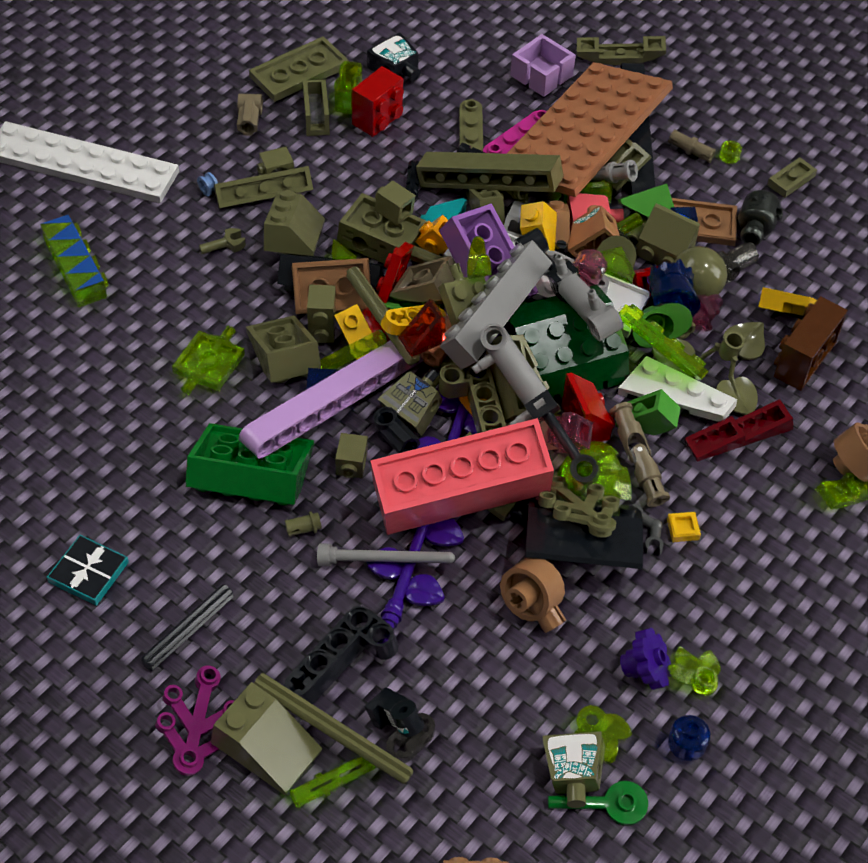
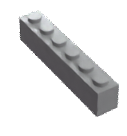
[440,240,552,369]

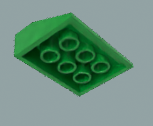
[186,423,314,505]

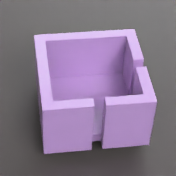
[510,34,576,97]

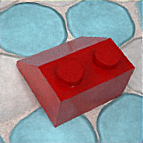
[561,372,615,447]

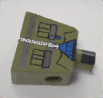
[378,368,443,436]

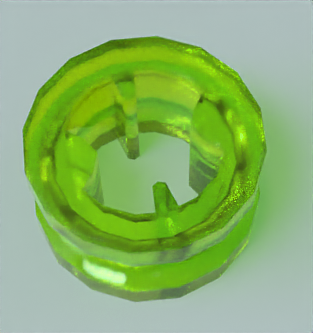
[719,140,742,163]

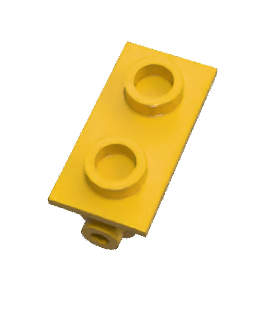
[334,304,379,360]

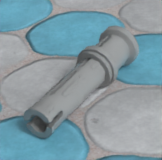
[589,160,638,184]

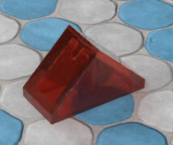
[398,299,446,356]

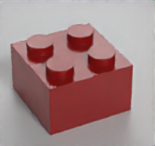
[352,66,404,137]

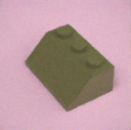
[264,190,325,256]

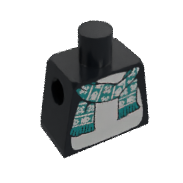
[367,33,421,81]

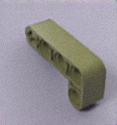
[439,360,506,433]

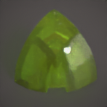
[557,441,632,500]

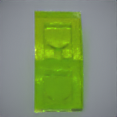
[816,473,868,509]

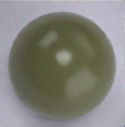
[670,246,727,303]

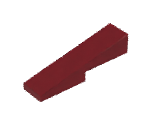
[685,399,793,462]

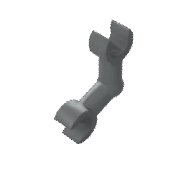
[632,504,664,556]

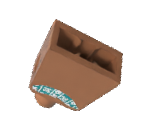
[568,205,620,264]

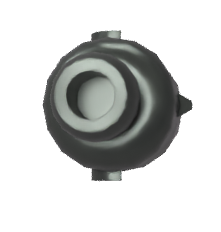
[737,190,783,246]

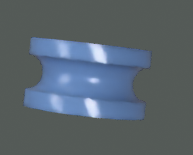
[197,172,218,197]

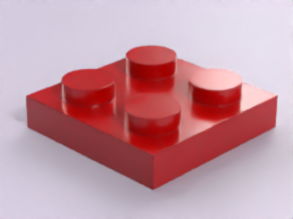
[376,242,414,303]

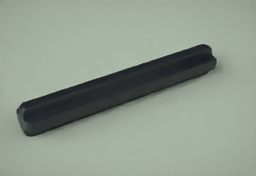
[141,584,233,671]

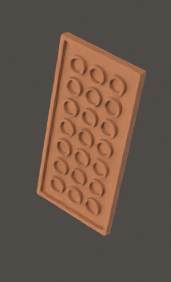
[507,62,673,197]

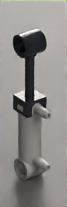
[514,228,624,341]
[472,323,600,485]

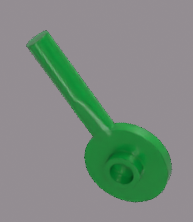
[548,781,648,826]

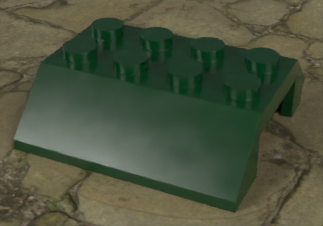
[505,285,629,401]

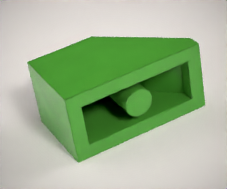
[618,184,676,218]
[615,389,681,436]

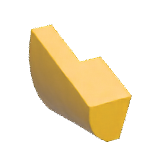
[758,287,817,316]

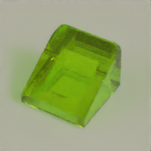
[331,239,357,260]

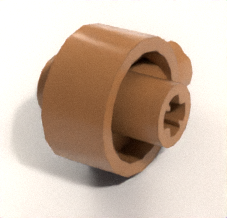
[833,422,868,482]
[500,557,566,633]

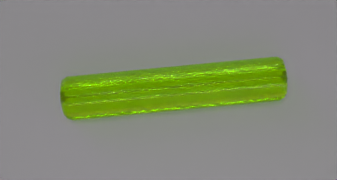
[320,330,387,374]

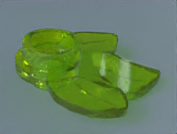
[668,646,721,696]
[574,705,632,763]

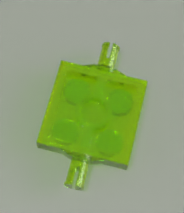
[172,325,245,395]

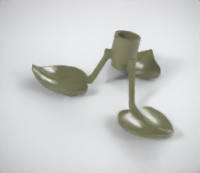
[652,322,765,415]

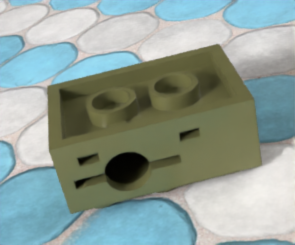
[337,193,427,264]

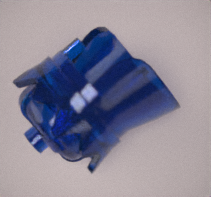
[647,259,700,317]

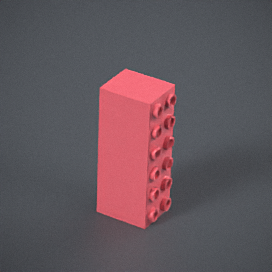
[370,418,554,535]

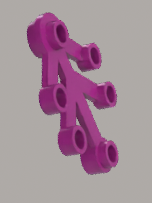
[155,666,235,776]

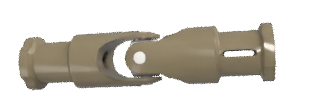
[609,402,670,507]

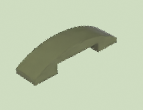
[577,36,666,65]

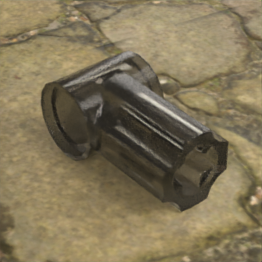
[717,242,759,283]

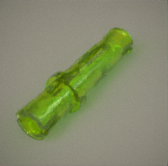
[289,756,377,808]

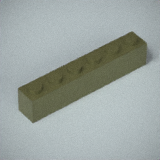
[416,152,564,192]

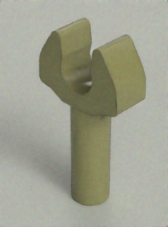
[199,228,246,254]

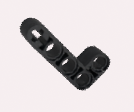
[284,606,399,704]

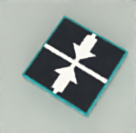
[47,535,129,606]

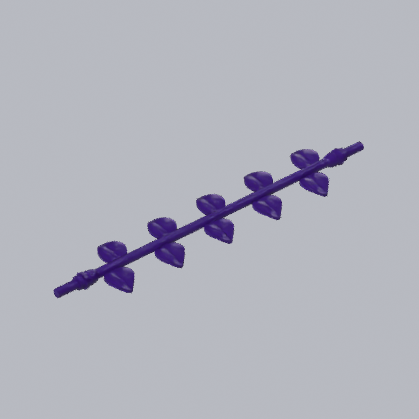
[366,334,500,644]

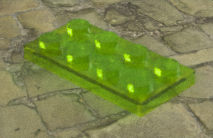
[617,304,709,380]

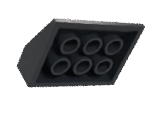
[525,496,643,569]

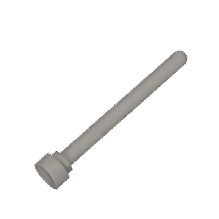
[317,543,455,566]

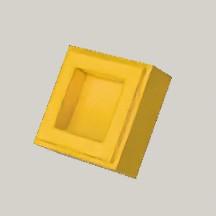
[667,512,701,542]

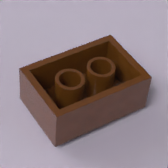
[774,296,848,391]

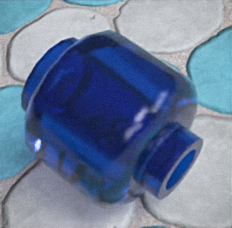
[668,715,711,761]

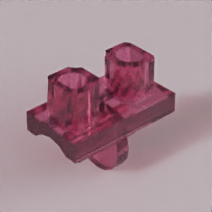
[680,292,723,332]

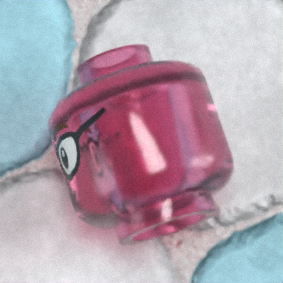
[572,249,607,287]

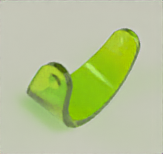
[467,236,491,279]

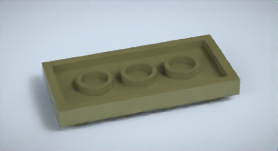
[249,36,349,102]

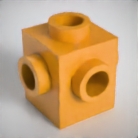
[415,215,448,255]

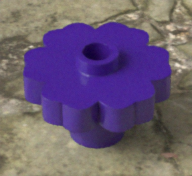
[620,628,672,690]

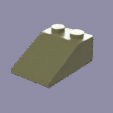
[246,315,321,383]
[211,682,322,796]

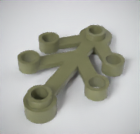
[538,475,620,537]

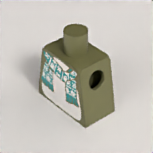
[543,731,605,808]

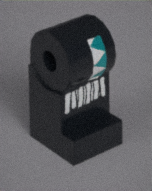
[364,687,425,737]

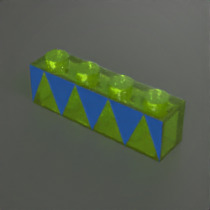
[40,214,109,308]

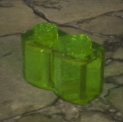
[334,61,362,114]

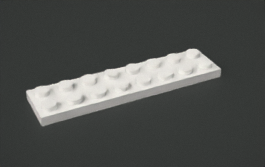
[0,121,179,204]

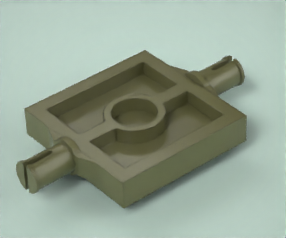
[438,263,486,326]

